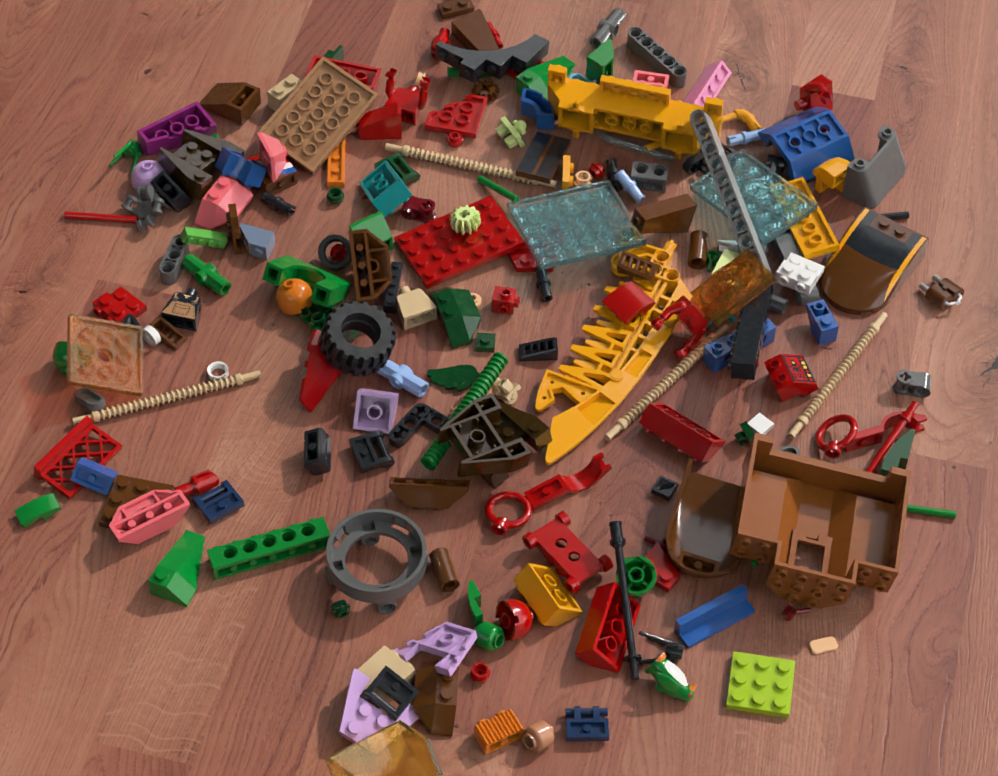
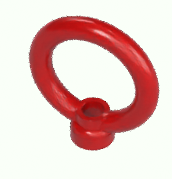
[815,414,858,459]
[485,491,532,536]

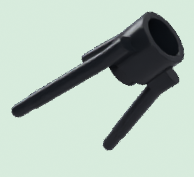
[638,631,684,664]

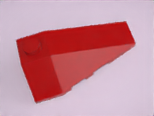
[299,330,342,412]

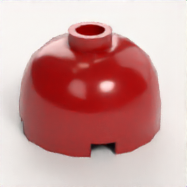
[495,599,534,641]

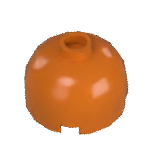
[276,278,313,315]

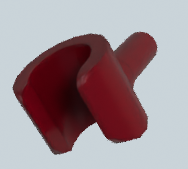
[644,536,667,553]
[782,605,811,621]

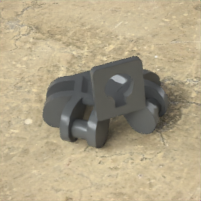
[121,185,174,231]

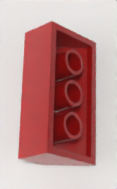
[305,55,381,93]
[639,403,726,463]
[575,582,641,673]

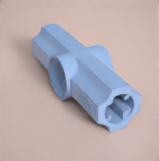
[377,360,429,397]

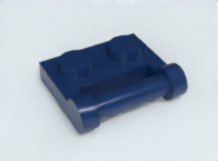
[192,480,245,525]

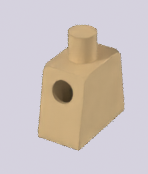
[396,286,437,330]

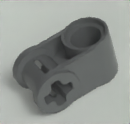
[893,370,931,398]

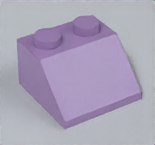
[353,388,399,434]

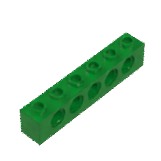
[207,517,330,580]

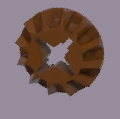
[472,80,500,102]

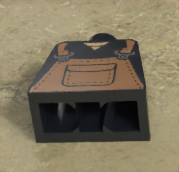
[161,288,202,332]

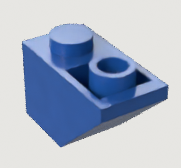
[806,299,839,345]

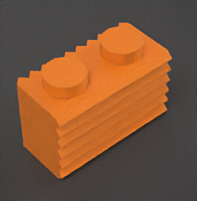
[474,709,524,755]

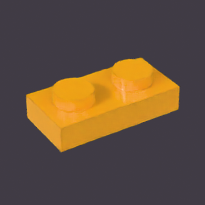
[562,155,574,194]

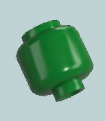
[474,621,505,651]

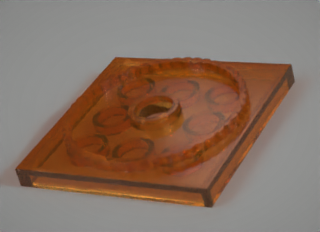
[690,249,777,326]
[67,313,144,397]

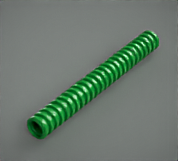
[420,352,509,470]

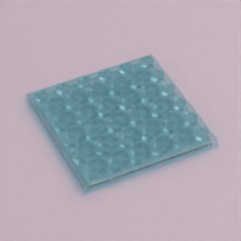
[507,180,646,270]

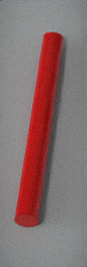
[64,211,138,223]

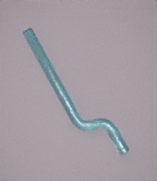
[598,129,674,163]

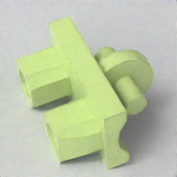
[495,116,527,149]

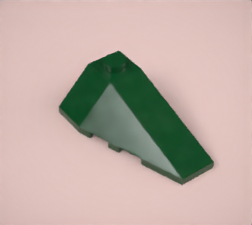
[294,302,360,340]

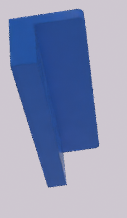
[674,584,755,648]

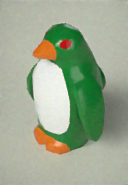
[644,653,697,702]

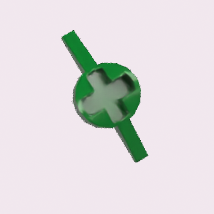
[706,248,720,272]

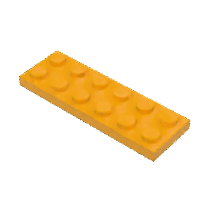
[769,177,840,259]

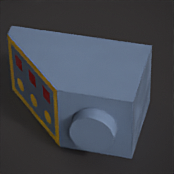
[239,223,275,260]

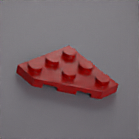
[425,94,488,139]

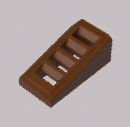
[617,251,659,282]
[149,315,188,351]

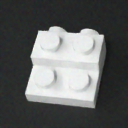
[775,253,825,296]

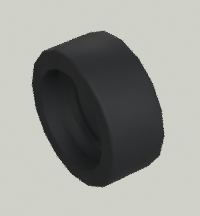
[318,234,352,271]

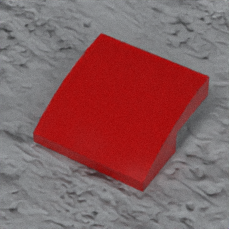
[601,281,656,326]

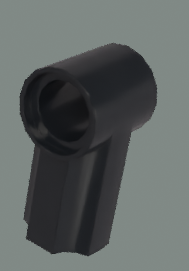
[761,154,786,188]

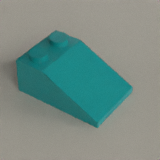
[359,160,413,217]

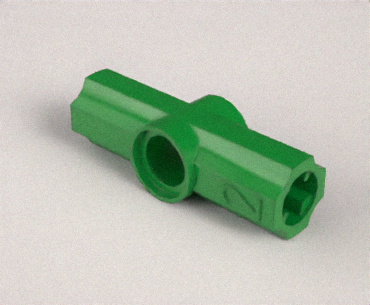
[181,254,232,296]

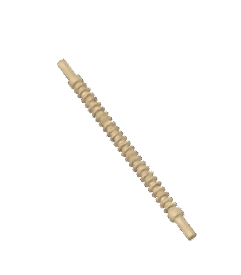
[385,143,557,188]
[787,312,888,439]
[604,324,730,441]
[72,370,262,426]

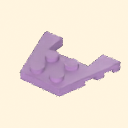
[393,622,477,677]
[338,668,419,756]

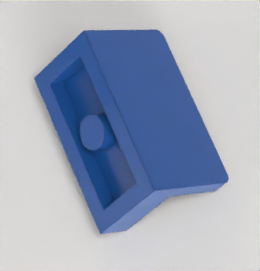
[70,457,119,496]

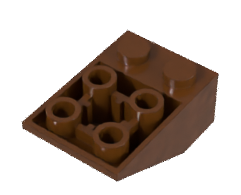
[199,82,261,125]

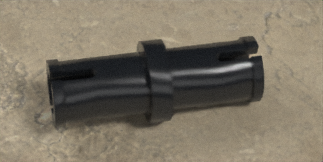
[606,158,622,193]
[261,191,296,216]
[534,266,553,302]

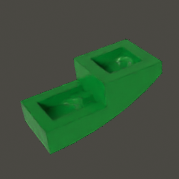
[14,493,62,528]
[468,580,483,627]

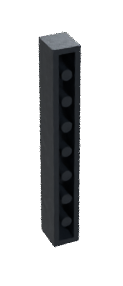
[728,275,773,380]

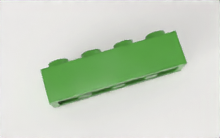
[180,227,228,249]

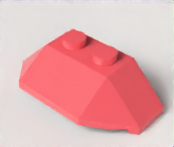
[194,175,253,231]
[109,490,190,544]

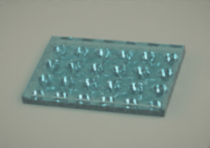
[690,149,818,246]

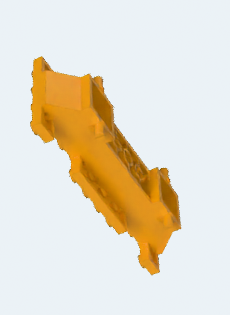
[547,64,724,160]

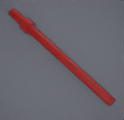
[865,401,919,473]

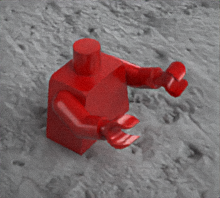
[384,68,430,125]
[794,74,833,133]
[651,295,708,358]

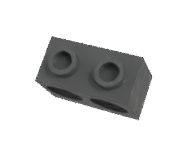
[631,161,669,193]

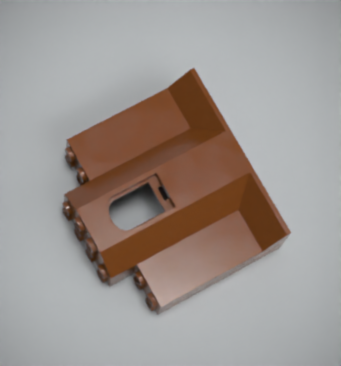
[729,432,912,609]

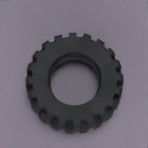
[320,301,396,376]

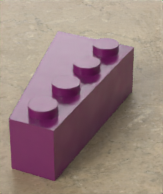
[137,101,217,156]

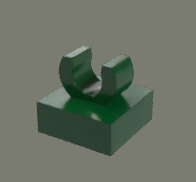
[734,421,754,447]

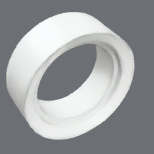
[141,325,161,346]
[207,361,229,381]

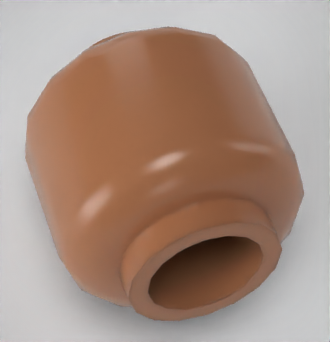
[523,720,554,752]

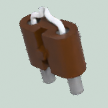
[919,275,964,309]

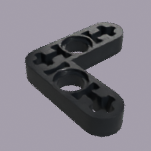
[389,403,449,448]

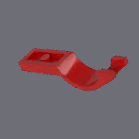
[843,411,927,453]
[524,452,612,511]

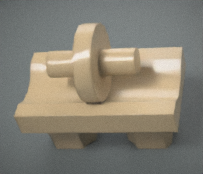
[491,377,521,405]

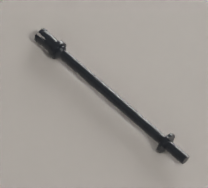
[609,521,642,680]

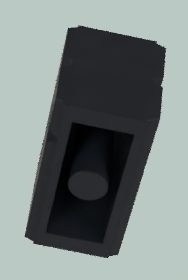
[150,171,192,213]
[304,428,331,476]

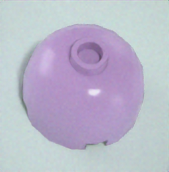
[131,160,166,192]

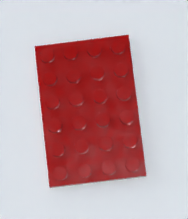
[394,195,525,289]

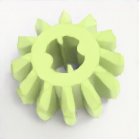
[450,205,481,235]

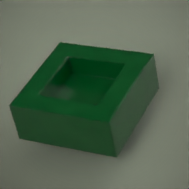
[476,332,496,353]

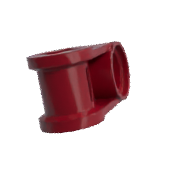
[400,196,436,223]

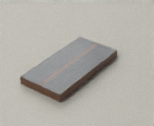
[516,131,571,184]

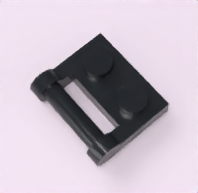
[349,431,395,473]
[362,666,419,722]

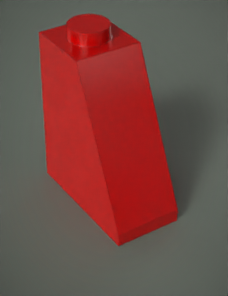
[356,102,402,140]

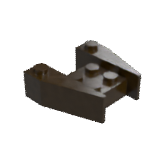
[158,129,245,201]
[437,393,532,477]
[481,401,552,489]

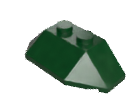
[429,287,481,349]

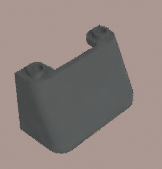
[842,125,906,209]

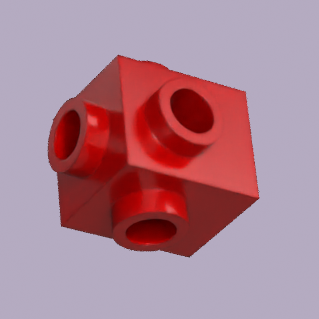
[491,286,520,315]

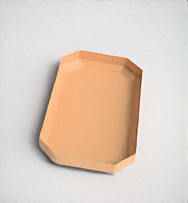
[809,636,838,655]

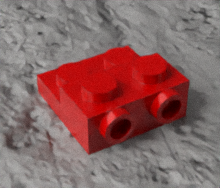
[92,286,147,331]

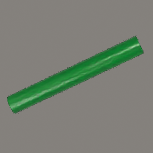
[477,175,519,203]
[906,504,956,519]

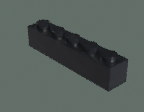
[384,262,403,314]

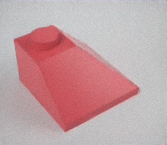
[257,132,288,182]

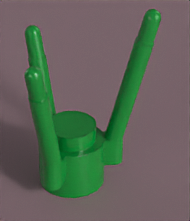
[109,139,142,177]

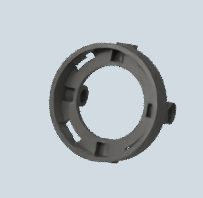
[325,509,429,614]

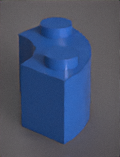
[521,88,554,130]
[215,147,268,188]

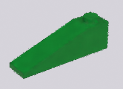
[516,55,576,101]
[148,530,205,607]

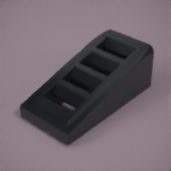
[519,337,558,362]

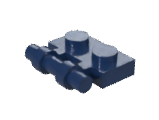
[565,706,609,742]

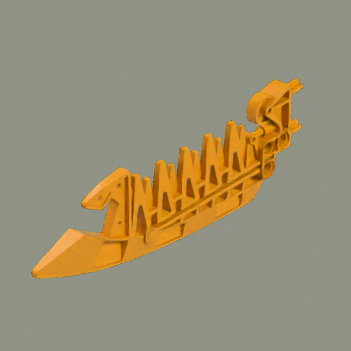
[535,229,692,465]

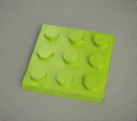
[726,651,795,718]

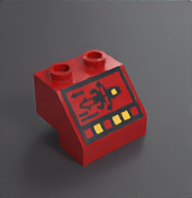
[764,354,819,402]

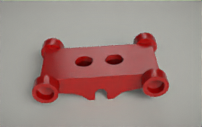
[522,511,613,594]

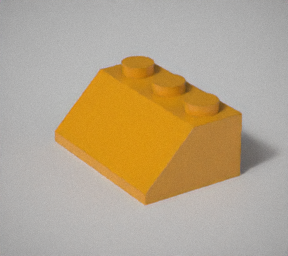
[513,563,583,627]

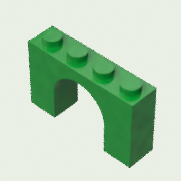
[262,255,351,307]

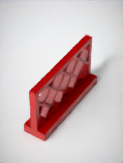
[34,415,122,500]

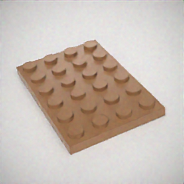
[257,56,379,174]

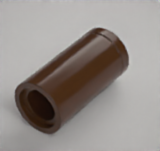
[688,230,708,269]
[429,548,460,592]

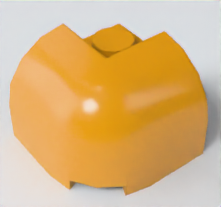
[812,157,850,193]

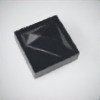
[651,475,678,501]

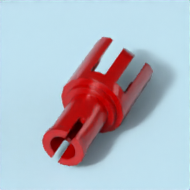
[431,28,450,61]
[174,470,219,496]

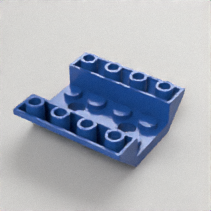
[758,106,855,182]

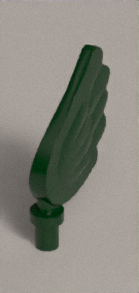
[427,365,481,392]

